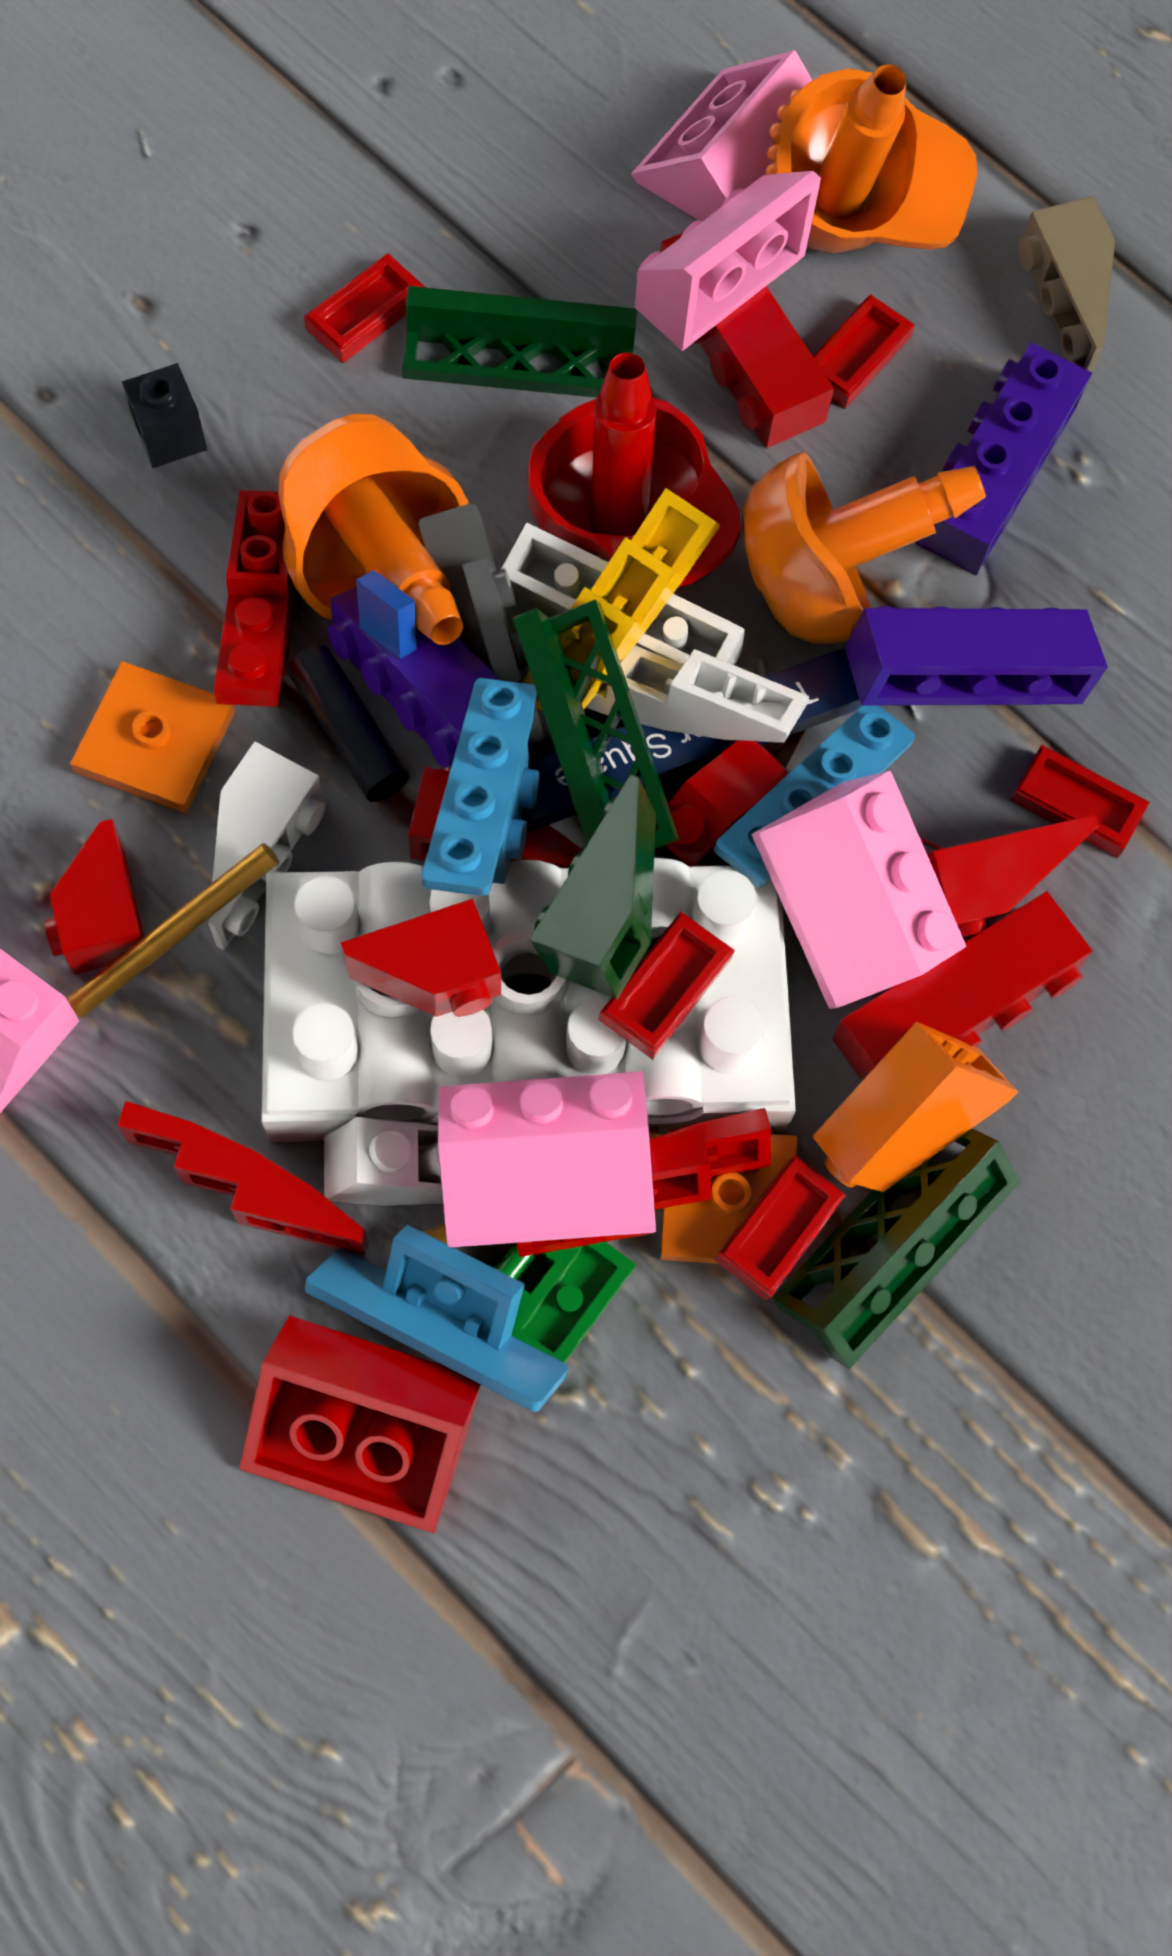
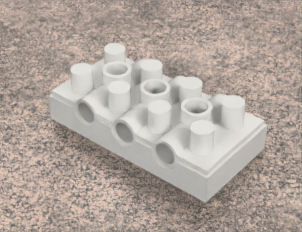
[262,858,796,1142]

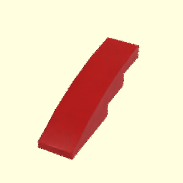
[117,1101,369,1256]
[517,1108,771,1257]

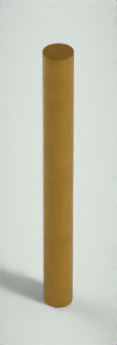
[66,843,279,1018]

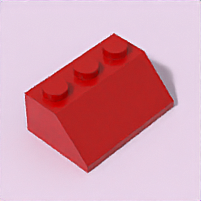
[239,1315,481,1534]

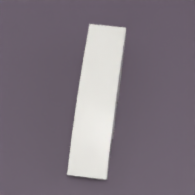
[586,645,809,742]

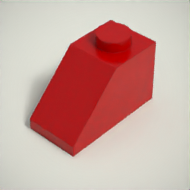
[655,740,790,867]
[44,819,145,975]
[340,898,501,1017]

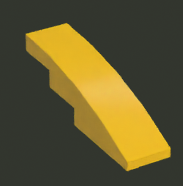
[522,488,720,711]

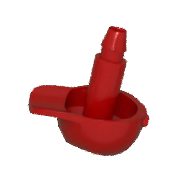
[527,352,741,588]

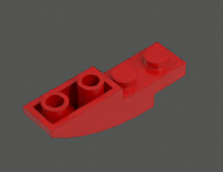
[213,490,295,707]

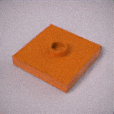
[70,661,236,814]
[660,1127,797,1264]

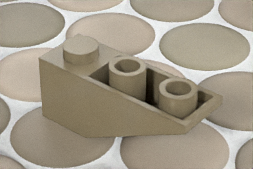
[1018,196,1115,372]

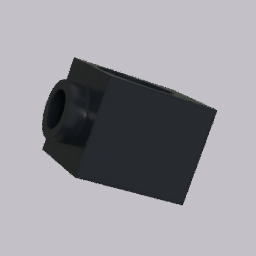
[121,363,207,469]

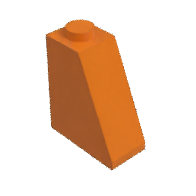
[812,1022,1019,1192]

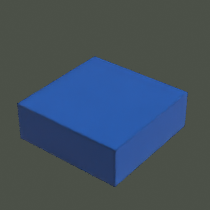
[356,570,417,659]

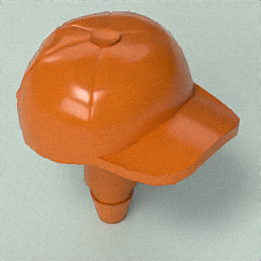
[766,64,978,254]
[278,414,469,645]
[742,452,986,644]

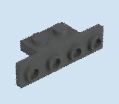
[419,503,544,745]

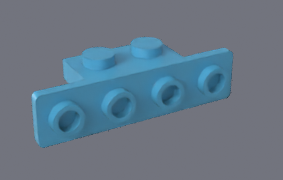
[421,678,539,896]
[714,705,915,888]
[305,1225,568,1412]

